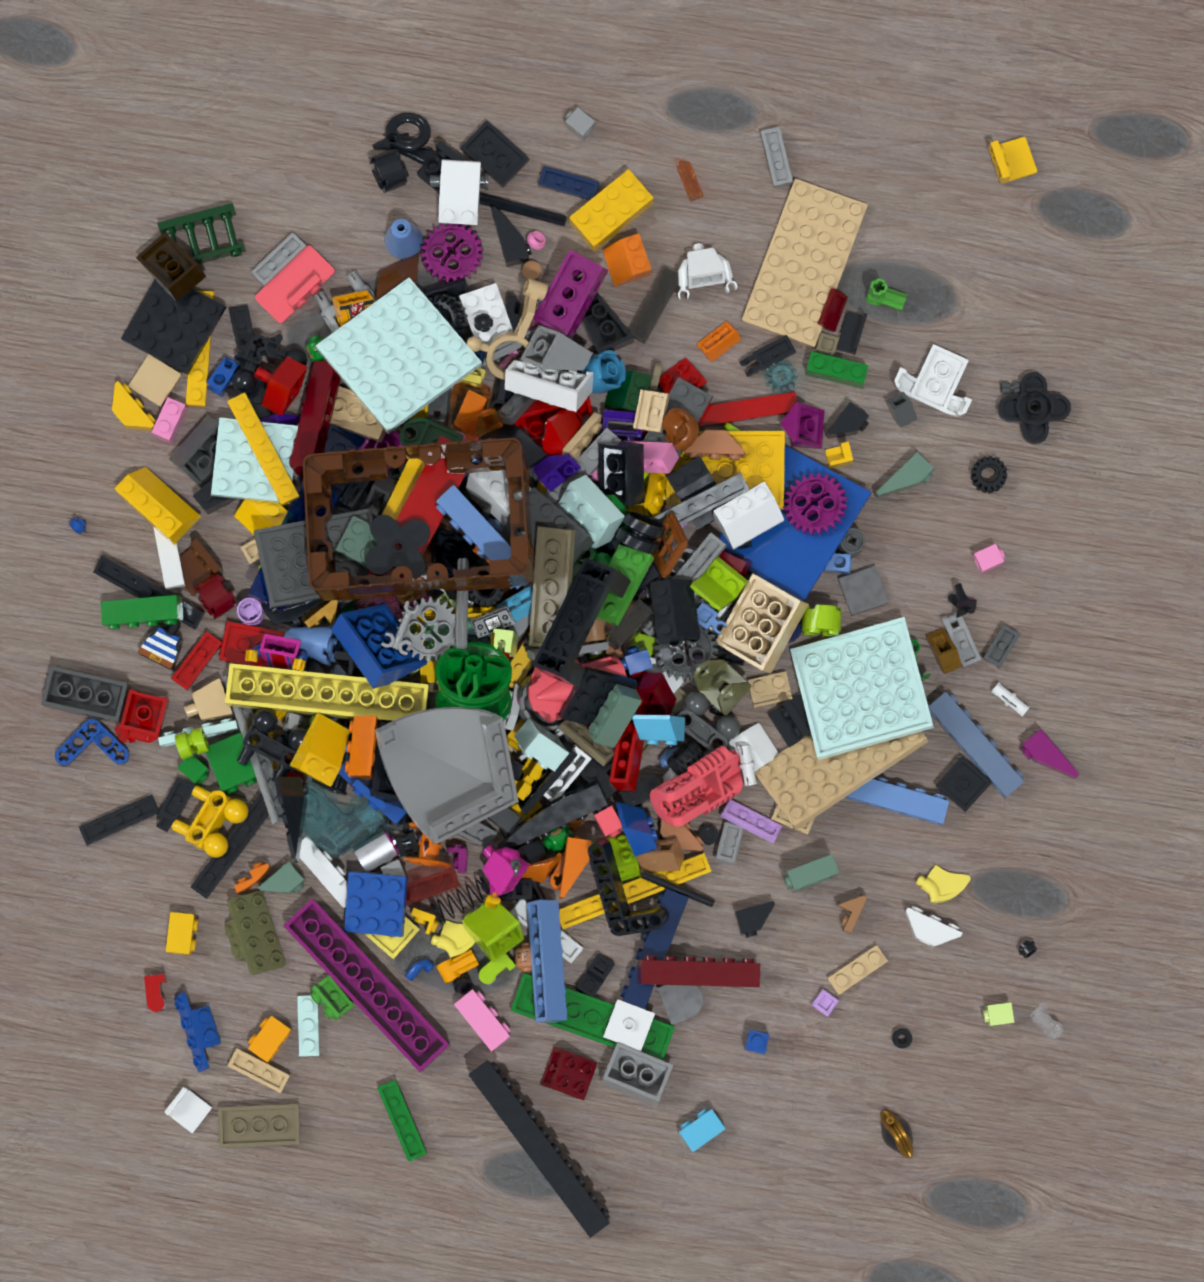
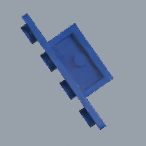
[338,757,407,824]
[174,992,221,1072]

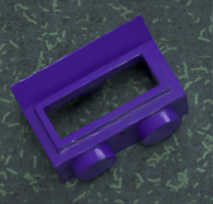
[600,410,642,441]

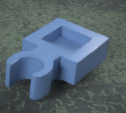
[697,602,727,635]

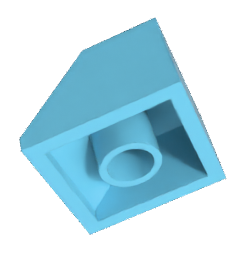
[633,715,685,745]

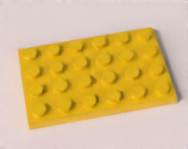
[666,431,785,510]

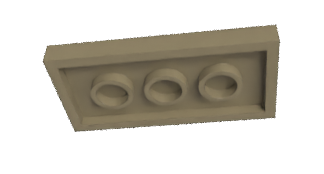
[218,1104,300,1148]

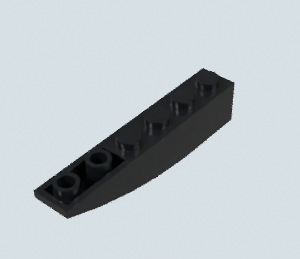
[497,779,608,850]

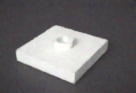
[603,999,655,1051]

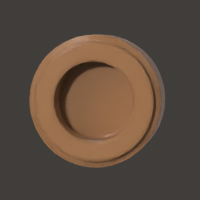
[522,261,542,280]

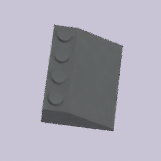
[499,487,594,567]

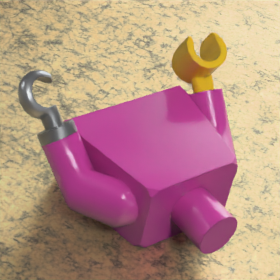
[483,845,530,908]

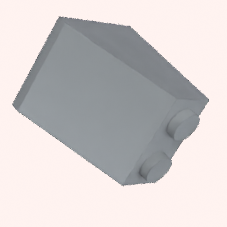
[520,325,593,370]

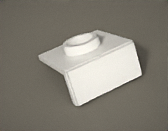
[165,1087,212,1134]

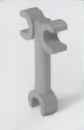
[381,601,420,655]

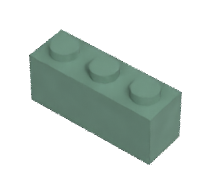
[588,684,642,748]

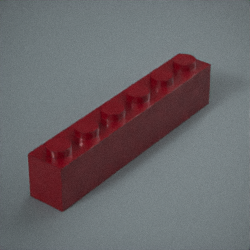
[289,361,341,475]
[638,956,760,987]

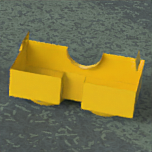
[515,757,544,801]

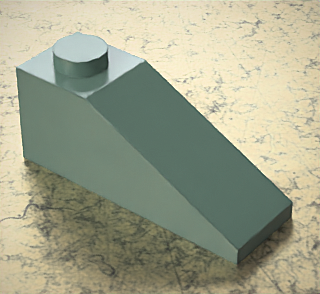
[875,452,934,499]

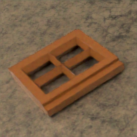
[651,512,688,578]

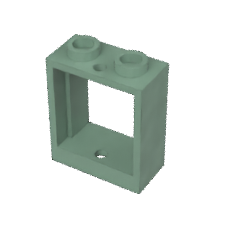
[784,854,839,893]

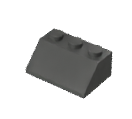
[169,415,219,488]

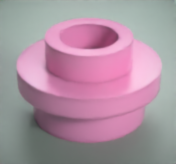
[527,231,546,250]

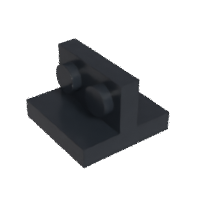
[768,694,811,748]

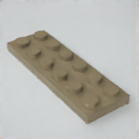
[529,526,576,647]

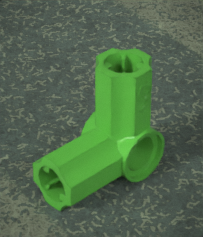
[866,278,907,311]

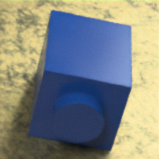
[745,1030,770,1055]

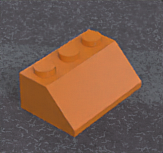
[345,715,379,780]

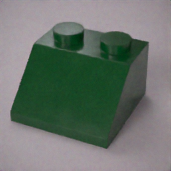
[604,370,652,413]

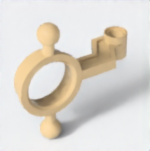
[466,278,548,380]

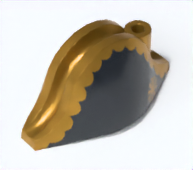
[880,1110,913,1158]

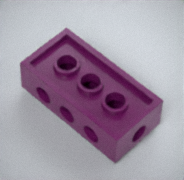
[533,249,609,340]

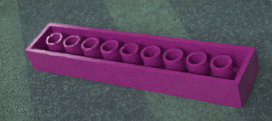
[283,898,450,1073]

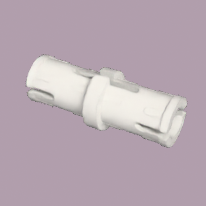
[991,682,1030,717]
[737,745,757,786]

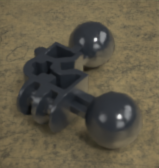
[232,334,307,394]

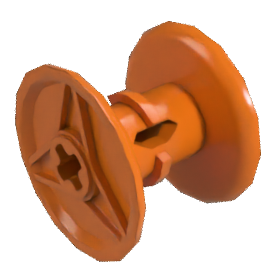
[403,823,452,868]

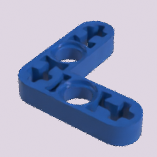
[55,719,130,766]

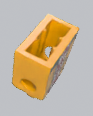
[332,290,374,327]

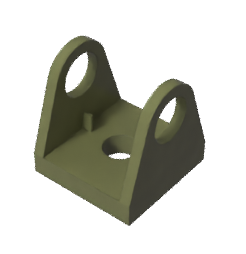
[693,659,752,716]

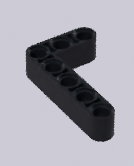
[588,838,669,936]

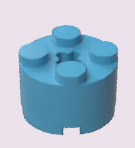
[582,350,626,394]

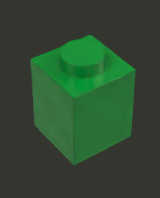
[178,756,210,785]

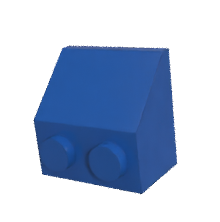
[616,802,658,856]

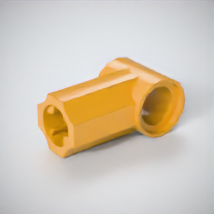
[436,950,479,984]

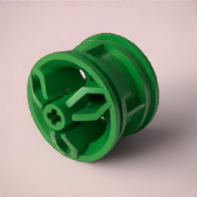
[435,642,512,722]

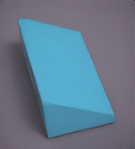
[497,586,533,622]

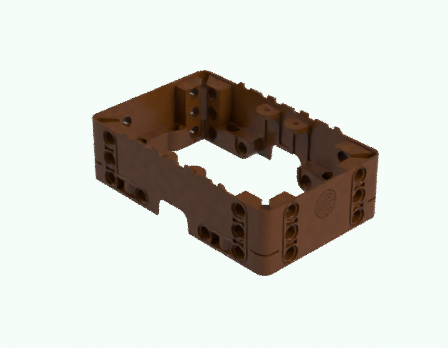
[303,438,534,601]

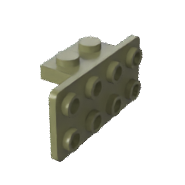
[224,891,286,975]

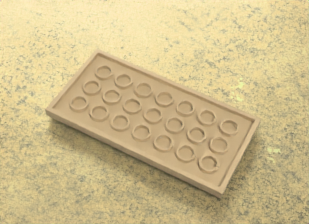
[741,178,868,348]
[754,731,928,830]

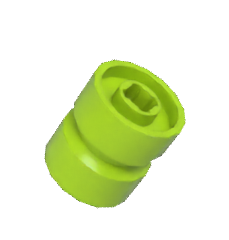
[175,727,209,760]

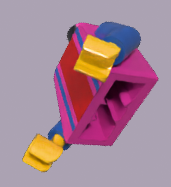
[245,634,308,672]

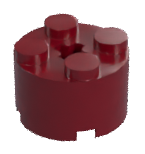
[193,574,236,620]

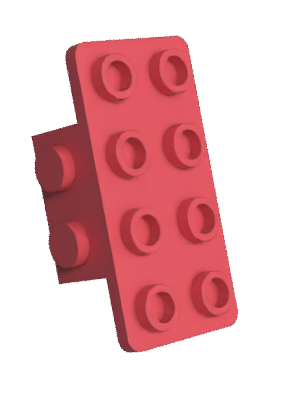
[255,246,335,324]

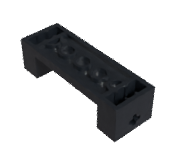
[532,558,631,688]

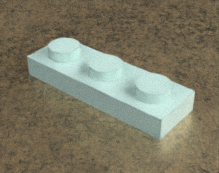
[297,996,320,1057]

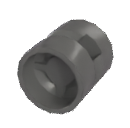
[838,528,865,557]

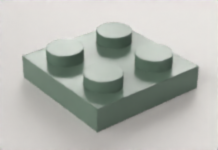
[335,516,378,568]

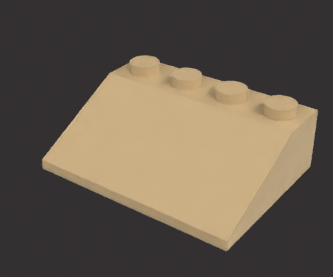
[716,574,809,673]

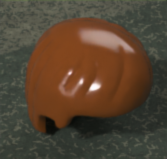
[662,407,699,451]

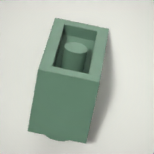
[258,862,306,894]

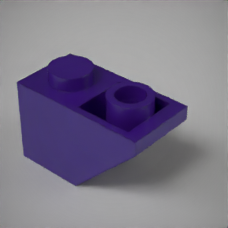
[533,454,581,492]

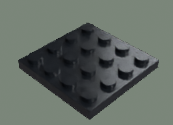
[121,280,227,375]

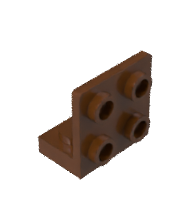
[180,539,223,596]

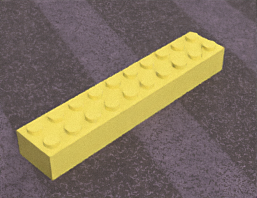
[225,663,429,722]

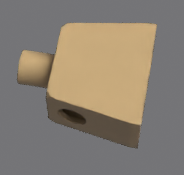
[184,678,234,722]

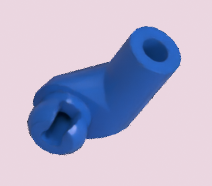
[405,958,434,981]

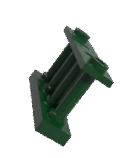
[157,203,246,264]

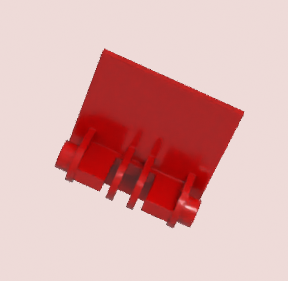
[659,357,707,394]

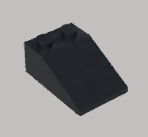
[666,456,727,530]

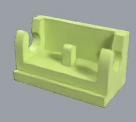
[493,629,519,657]

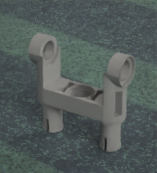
[313,271,376,334]

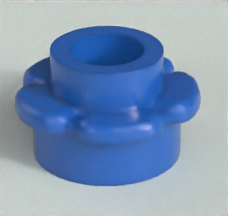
[69,517,87,535]

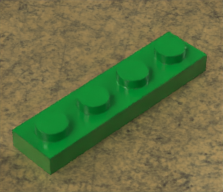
[377,1080,427,1162]

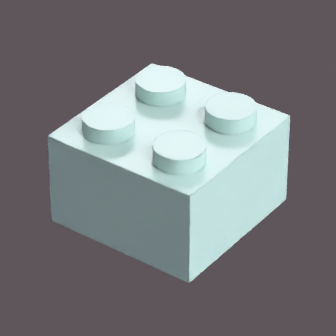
[515,718,569,772]

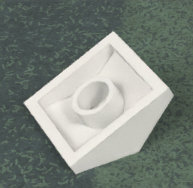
[727,723,779,772]

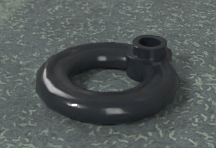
[385,113,431,151]

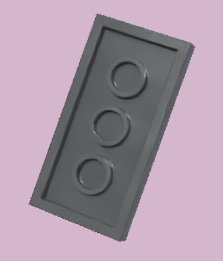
[643,377,713,465]

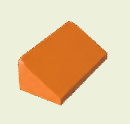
[696,321,741,362]
[454,390,487,435]

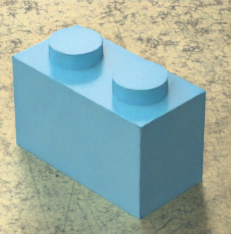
[679,1108,726,1152]

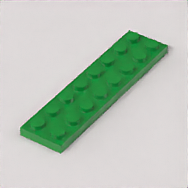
[510,973,675,1061]

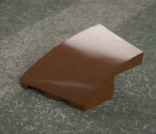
[376,253,419,301]

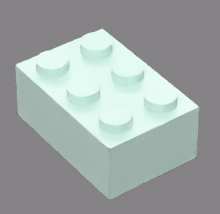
[557,475,625,549]

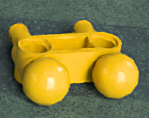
[171,785,249,858]

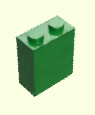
[206,732,257,795]

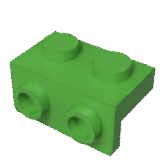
[310,975,355,1022]

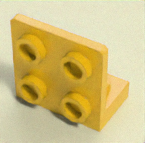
[988,137,1037,184]

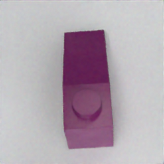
[1021,729,1080,779]

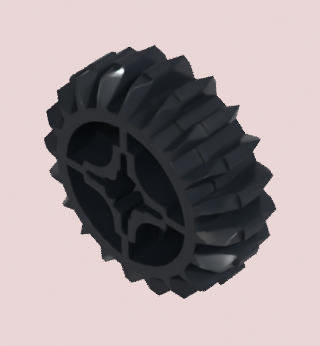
[428,294,468,338]

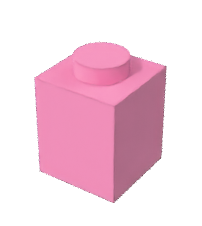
[973,544,1005,574]

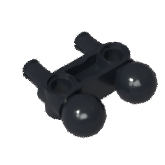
[237,708,308,782]

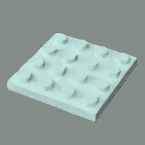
[211,417,298,504]

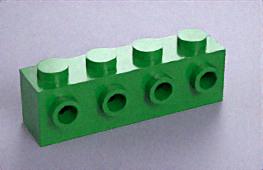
[100,595,183,630]

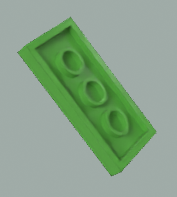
[596,545,654,626]

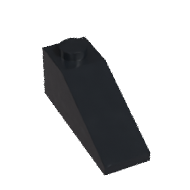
[491,207,532,267]

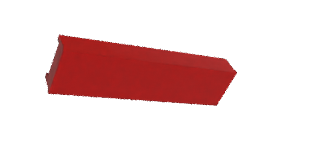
[368,436,466,578]

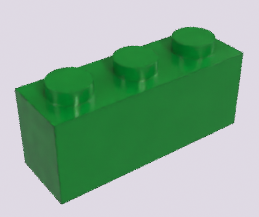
[806,351,869,389]

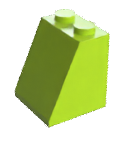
[462,902,524,963]

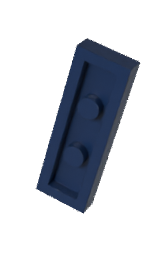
[538,166,600,201]

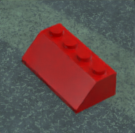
[514,396,593,445]

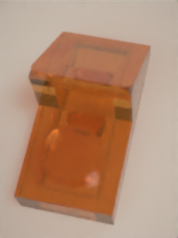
[459,407,504,440]

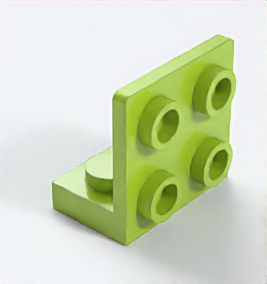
[690,557,748,611]
[592,834,640,885]

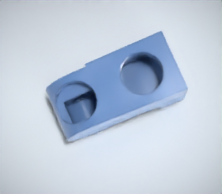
[823,553,852,575]

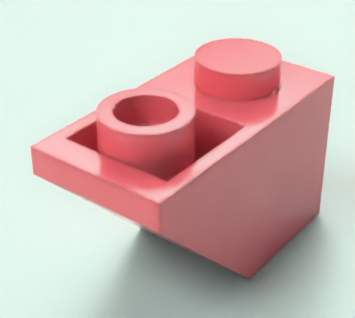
[594,806,622,839]

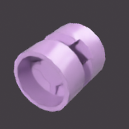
[237,598,265,626]

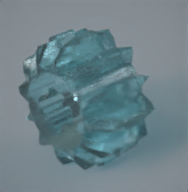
[764,361,798,394]

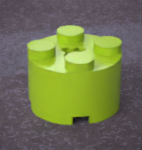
[801,605,842,637]

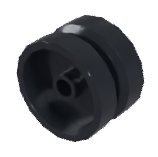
[616,510,666,554]

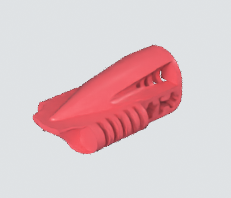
[527,656,627,723]
[650,746,743,827]

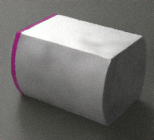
[353,830,399,873]

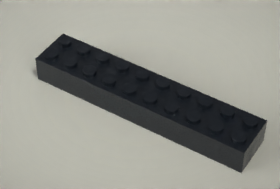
[468,1060,610,1238]

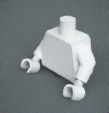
[678,243,737,300]

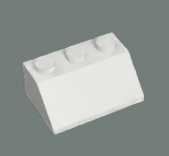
[713,482,784,550]

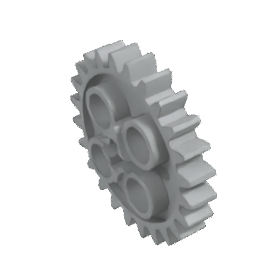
[397,597,456,662]

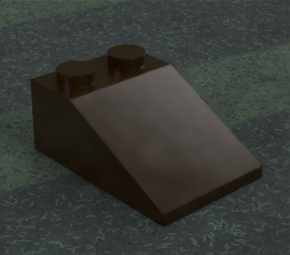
[136,232,206,302]

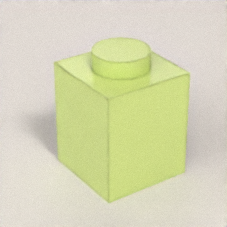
[983,1003,1014,1026]

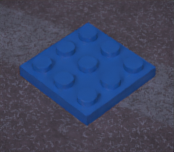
[344,871,408,937]

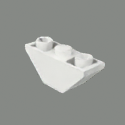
[905,906,962,947]

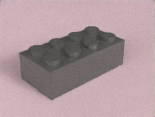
[41,666,131,724]

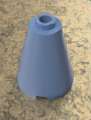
[384,219,423,259]
[285,626,341,666]

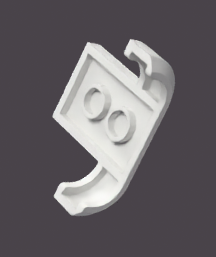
[894,344,972,417]

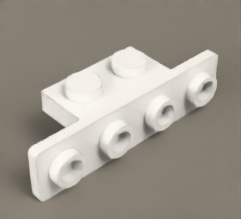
[300,837,348,908]

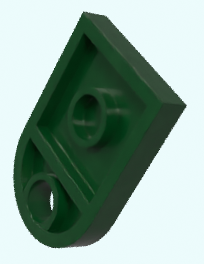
[400,418,464,461]

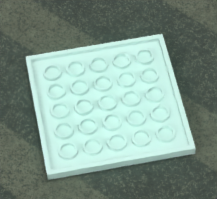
[316,278,482,434]
[790,617,934,760]

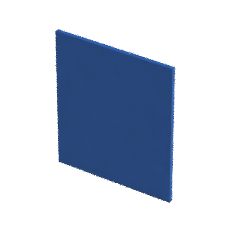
[718,445,872,601]

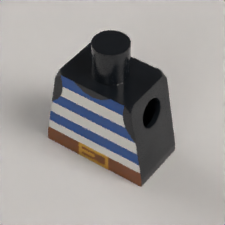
[138,624,183,671]

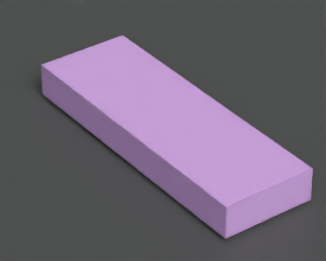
[720,799,783,844]

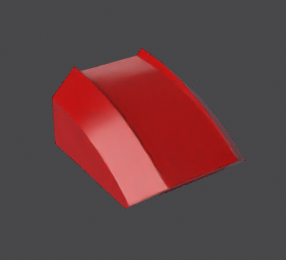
[119,689,170,743]

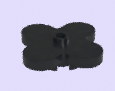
[998,372,1071,445]
[365,515,430,579]

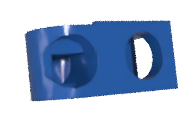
[207,357,240,397]

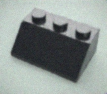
[598,442,644,506]
[650,579,701,645]

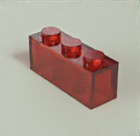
[406,867,461,907]

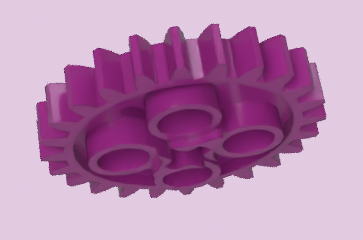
[420,223,484,283]
[784,473,848,536]

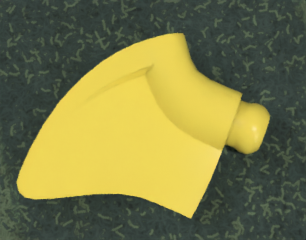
[916,865,971,904]
[431,920,476,959]

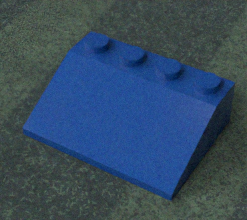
[331,603,428,688]

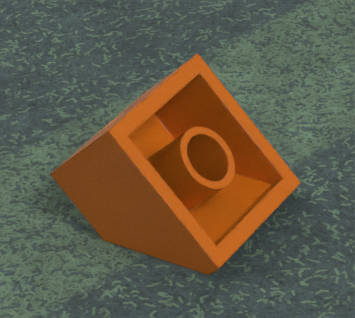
[602,233,652,287]

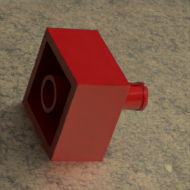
[254,356,308,416]

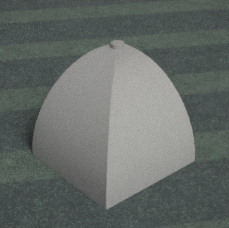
[375,707,519,844]

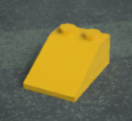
[289,712,350,787]

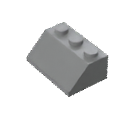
[601,1042,673,1107]

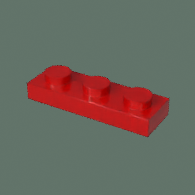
[171,631,222,691]

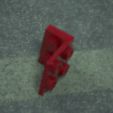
[540,1047,597,1100]

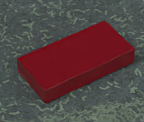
[818,288,848,332]

